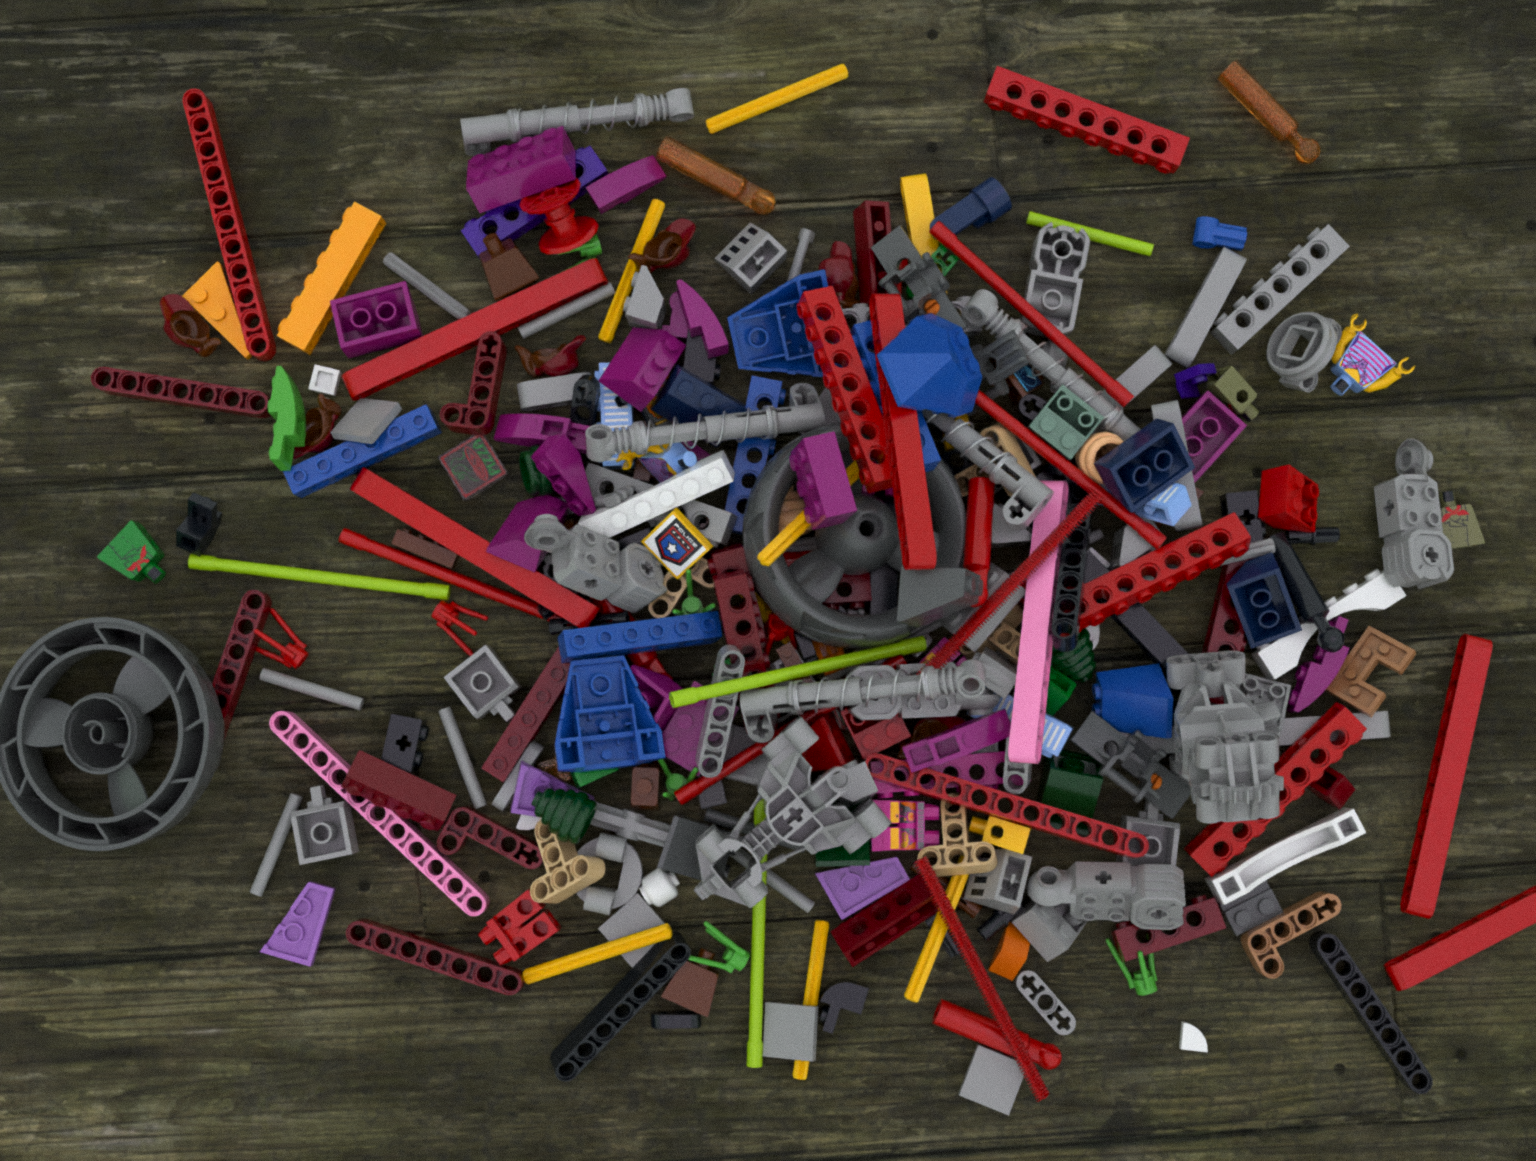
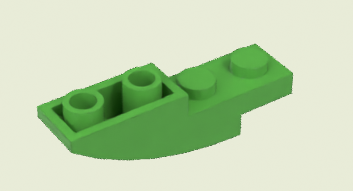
[267,366,306,471]

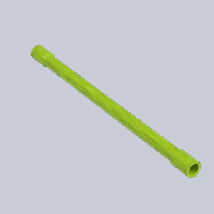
[188,553,451,601]
[669,635,927,708]
[746,799,767,1068]

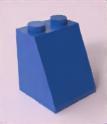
[1092,663,1173,739]

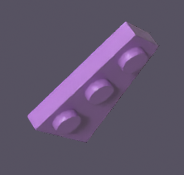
[511,760,595,817]
[815,856,910,920]
[260,881,336,967]

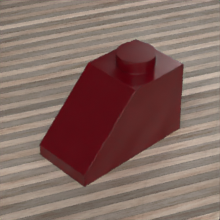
[1291,756,1356,810]

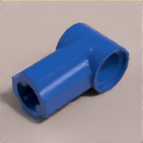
[1192,216,1247,251]

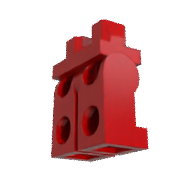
[478,888,562,966]

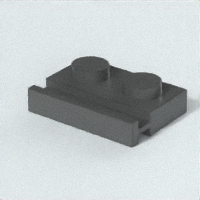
[1217,880,1283,936]

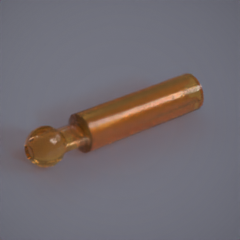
[1217,60,1320,164]
[656,136,776,215]

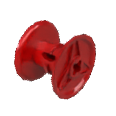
[519,178,599,255]

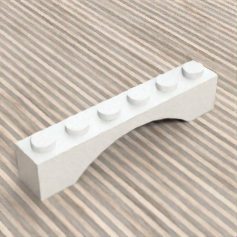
[578,450,735,538]
[1251,569,1406,680]
[1204,807,1366,905]

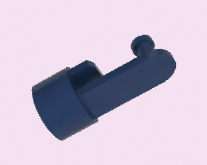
[930,177,1012,245]

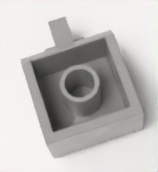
[444,645,522,722]
[291,785,359,865]
[1116,799,1180,866]

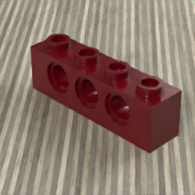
[707,543,767,655]
[764,573,872,615]
[830,874,939,967]
[1111,894,1226,962]

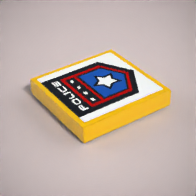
[641,507,713,580]

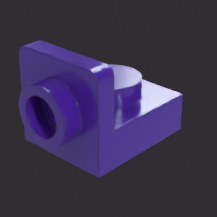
[1174,363,1217,399]

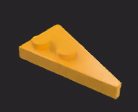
[182,261,252,360]

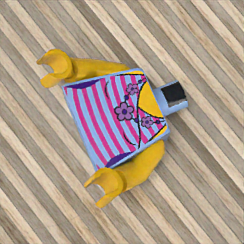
[1330,314,1415,396]
[616,442,698,483]

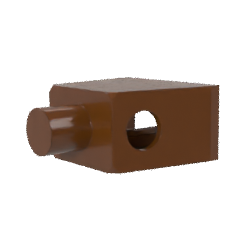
[479,233,539,301]
[631,761,661,811]
[661,947,719,1017]

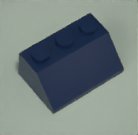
[650,364,747,448]
[1094,419,1195,513]
[1226,552,1302,649]

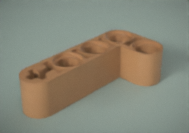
[1241,891,1342,979]

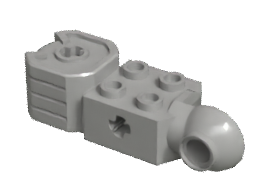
[1019,222,1090,376]
[1374,438,1454,589]
[524,514,667,613]
[846,662,1001,720]
[1026,861,1186,930]

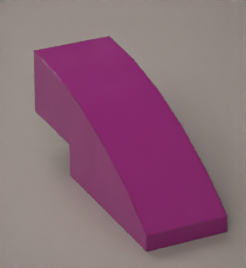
[586,155,667,214]
[676,279,729,359]

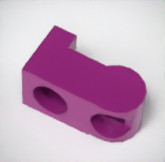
[662,292,688,343]

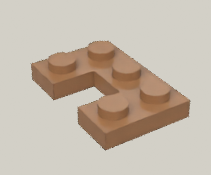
[1325,626,1416,718]

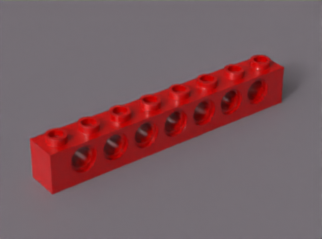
[983,66,1190,174]
[797,286,892,494]
[1060,512,1251,637]
[1183,702,1367,877]

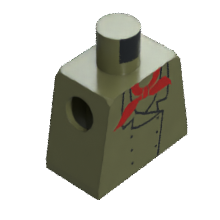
[1198,366,1259,422]
[1438,491,1485,549]

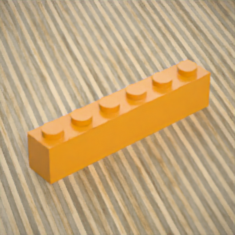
[277,201,387,355]

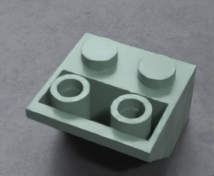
[1027,384,1105,461]

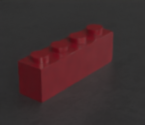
[853,200,896,307]
[341,750,456,831]

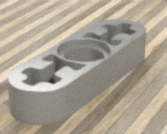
[492,740,545,812]
[1015,969,1076,1035]

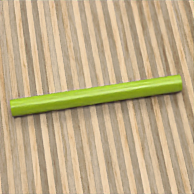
[1026,211,1154,257]

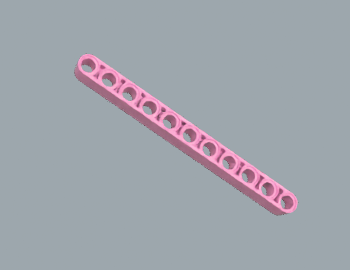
[1008,480,1069,764]
[269,711,490,916]

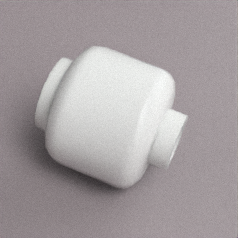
[639,868,680,907]

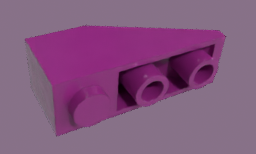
[531,433,596,516]

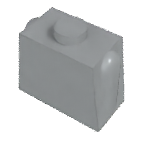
[972,647,1017,699]

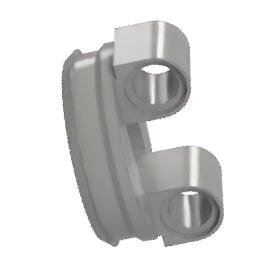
[1266,312,1342,392]
[576,833,643,915]

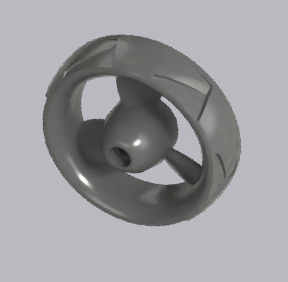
[742,422,966,649]
[0,617,225,851]

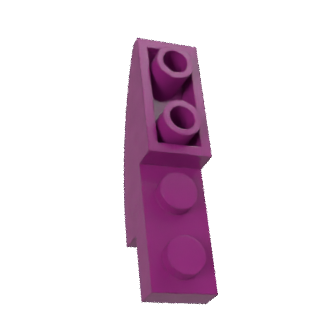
[493,413,590,454]
[1286,616,1350,713]
[902,708,1011,773]

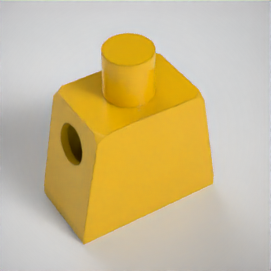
[969,816,1031,854]

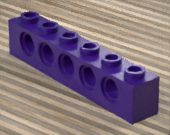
[461,146,608,259]

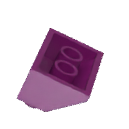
[330,281,423,359]
[598,327,686,412]
[486,495,569,572]
[630,665,683,734]

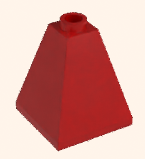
[801,712,855,772]

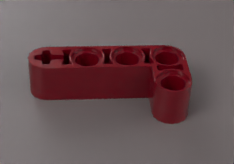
[440,331,507,436]
[437,806,544,869]

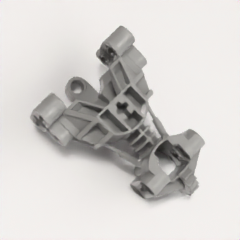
[1166,651,1284,824]
[694,716,892,909]

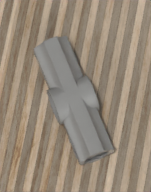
[590,802,671,847]

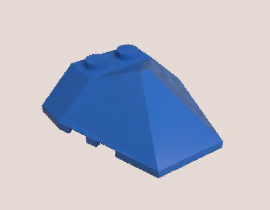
[727,269,843,377]
[877,313,982,418]
[554,655,665,773]

